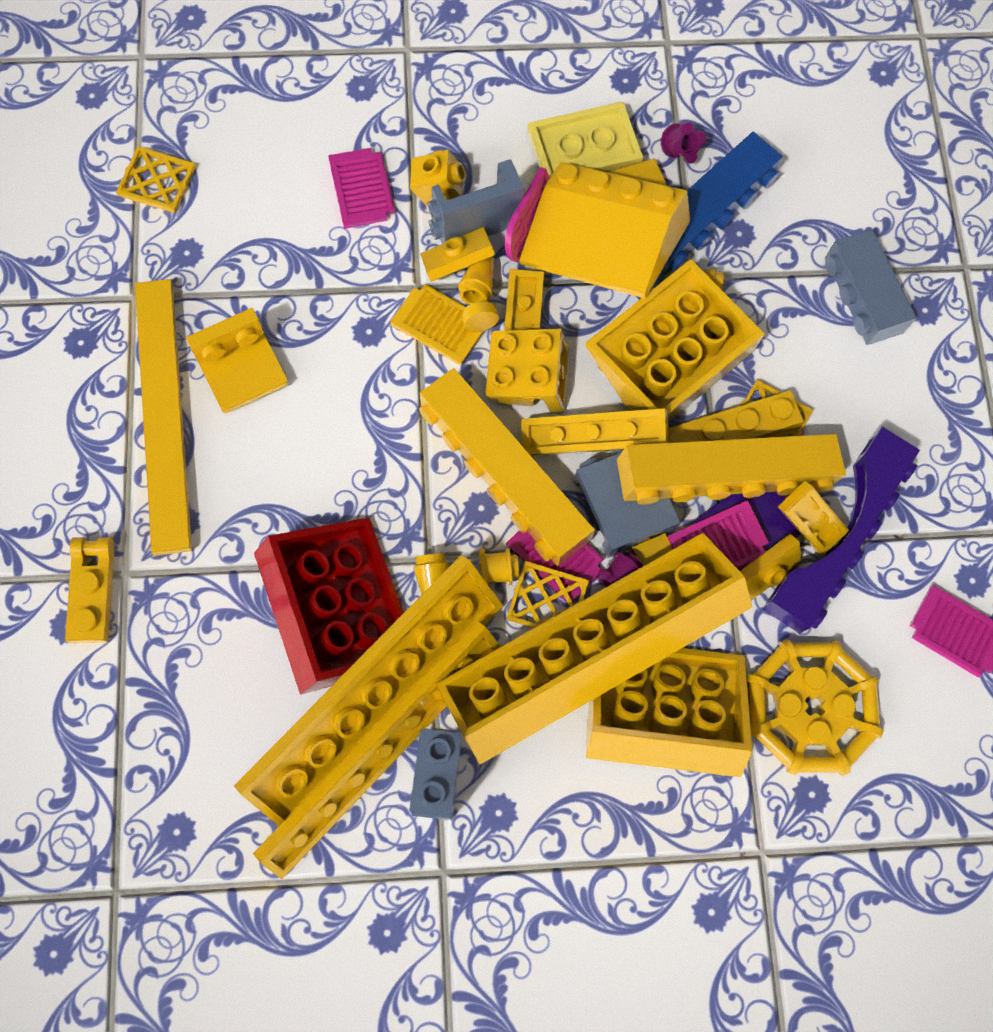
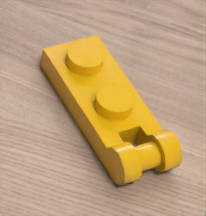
[65,537,114,644]

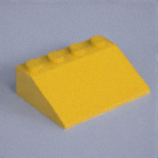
[519,162,690,298]
[585,259,765,423]
[586,648,753,777]

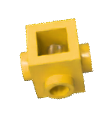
[410,150,466,206]

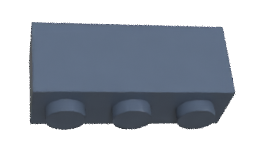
[825,229,917,346]

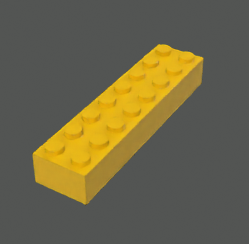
[436,533,753,765]

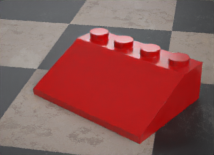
[254,517,404,695]

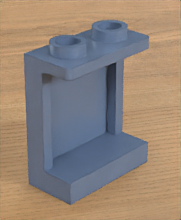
[428,159,524,244]
[574,450,681,558]
[409,728,462,821]

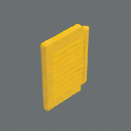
[390,284,484,366]

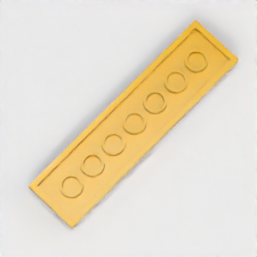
[234,555,503,826]

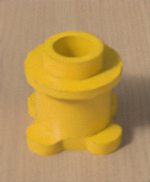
[479,548,519,585]

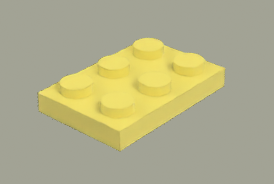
[527,101,643,178]

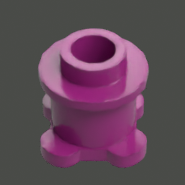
[661,122,706,163]
[596,552,643,587]

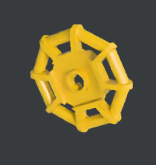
[747,639,884,776]

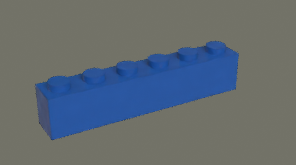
[635,131,783,299]

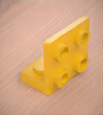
[185,307,288,414]
[485,329,569,412]

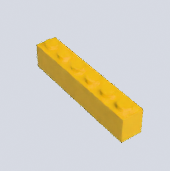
[419,368,595,567]
[616,434,846,505]

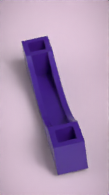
[762,426,920,634]

